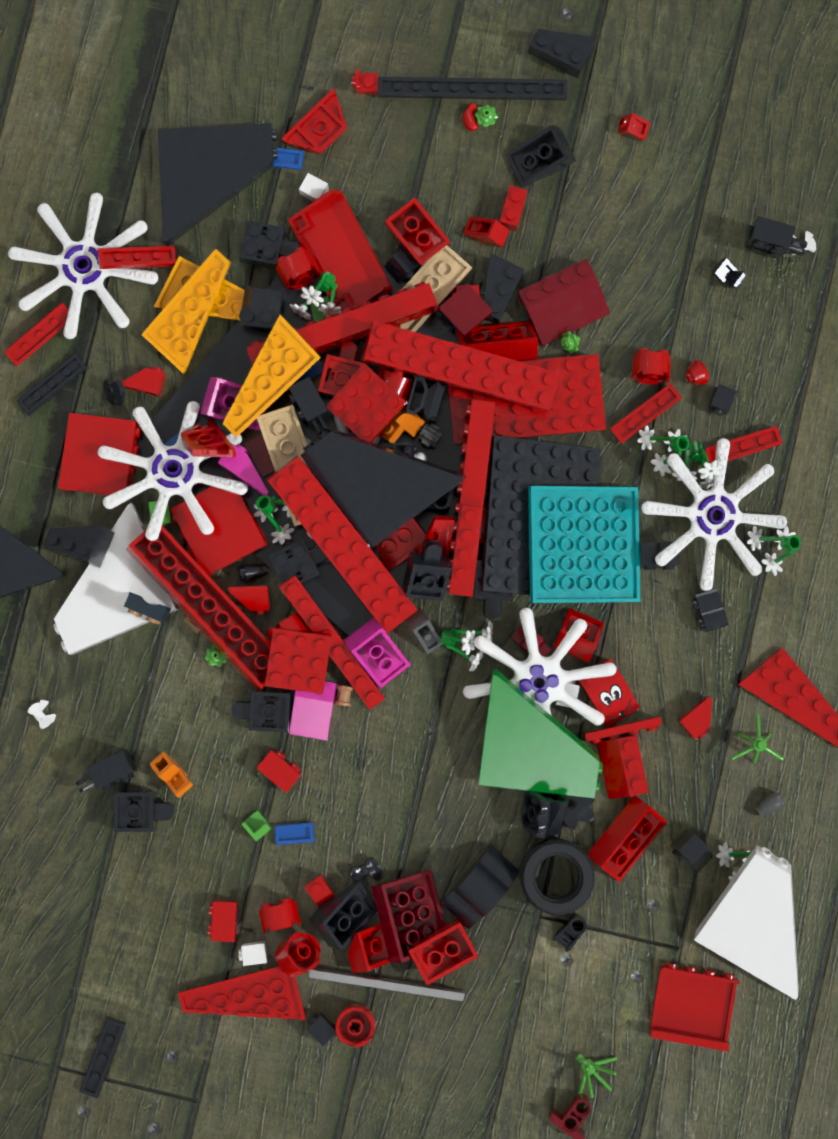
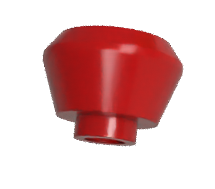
[685,360,710,385]

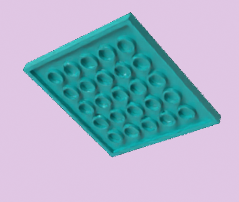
[528,486,641,603]

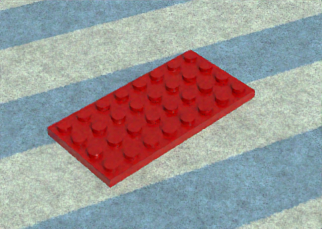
[448,354,606,445]

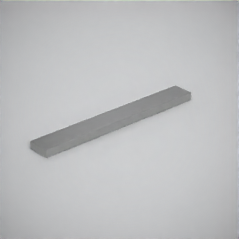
[309,968,465,1001]

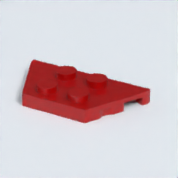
[281,89,347,155]
[181,418,236,457]

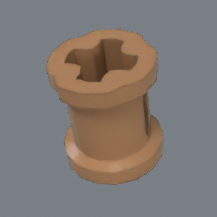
[334,685,353,707]

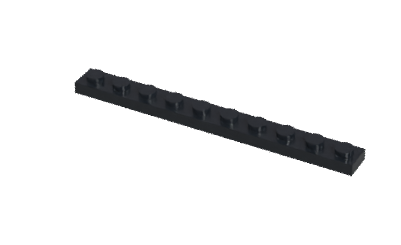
[378,77,567,101]

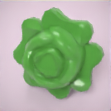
[475,104,498,128]
[561,331,580,354]
[205,644,227,667]

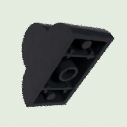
[440,845,520,929]

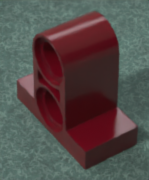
[510,625,552,657]
[548,1094,591,1139]

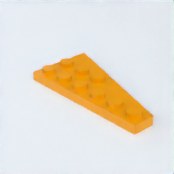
[141,249,231,374]
[154,256,245,321]
[223,314,321,437]

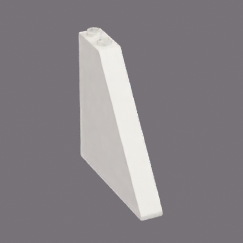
[53,503,178,655]
[694,845,799,1000]

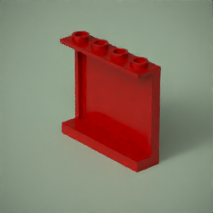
[58,413,142,495]
[171,476,269,577]
[649,962,740,1052]

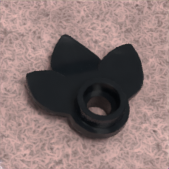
[564,795,595,830]

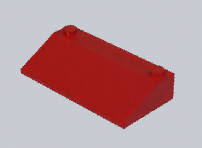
[288,189,393,315]

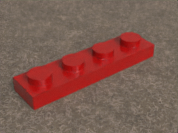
[98,246,176,269]
[4,302,69,366]
[609,383,682,444]
[704,426,783,463]
[450,505,482,585]
[583,717,662,744]

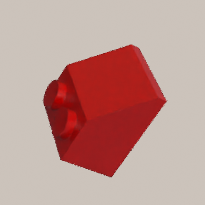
[554,608,604,662]

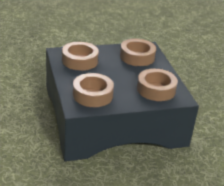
[124,592,171,625]

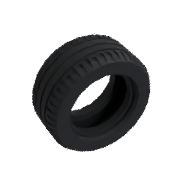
[519,838,595,915]

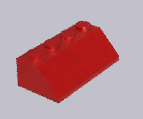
[455,320,538,361]
[587,795,667,882]

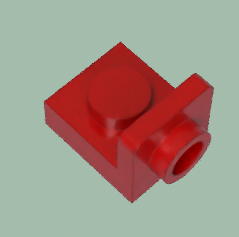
[352,69,378,94]
[617,113,651,141]

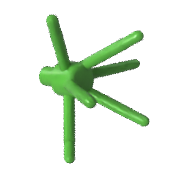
[731,714,784,764]
[576,1054,617,1098]

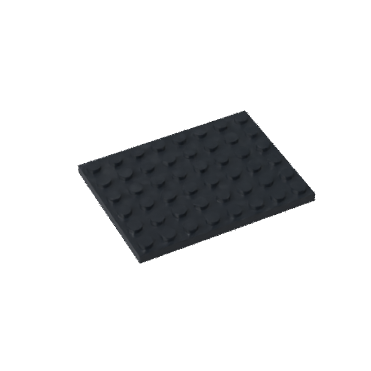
[480,436,601,595]

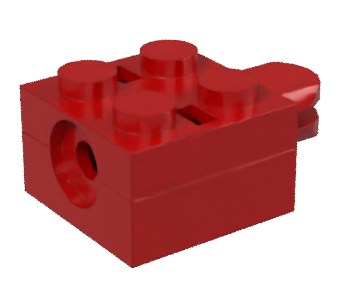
[318,342,364,398]

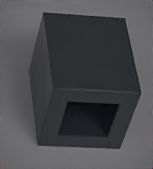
[385,248,419,283]
[708,384,737,416]
[307,1012,336,1046]

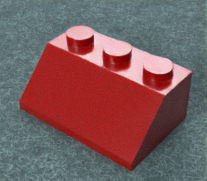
[596,735,649,799]

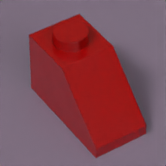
[463,216,510,247]
[122,366,167,397]
[677,696,712,739]
[304,874,336,907]

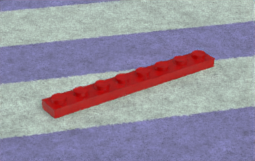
[279,575,385,710]

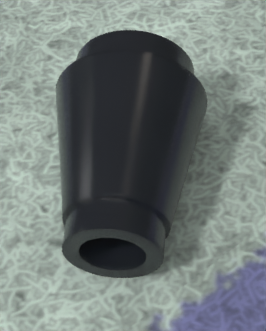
[238,564,267,583]

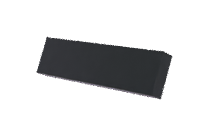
[17,353,88,416]
[79,1016,127,1098]

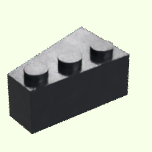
[528,29,597,78]
[484,253,525,324]
[43,526,115,568]
[670,829,713,873]

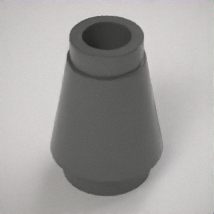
[756,791,786,817]

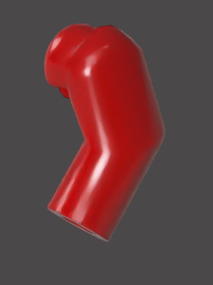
[462,103,478,132]

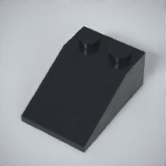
[505,125,577,188]
[308,881,377,951]

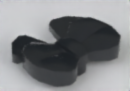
[103,379,125,406]
[350,857,382,888]

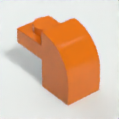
[379,408,425,443]
[149,751,193,798]

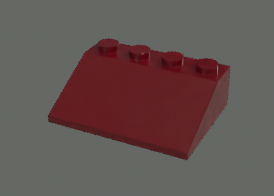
[517,258,610,347]
[371,870,446,963]

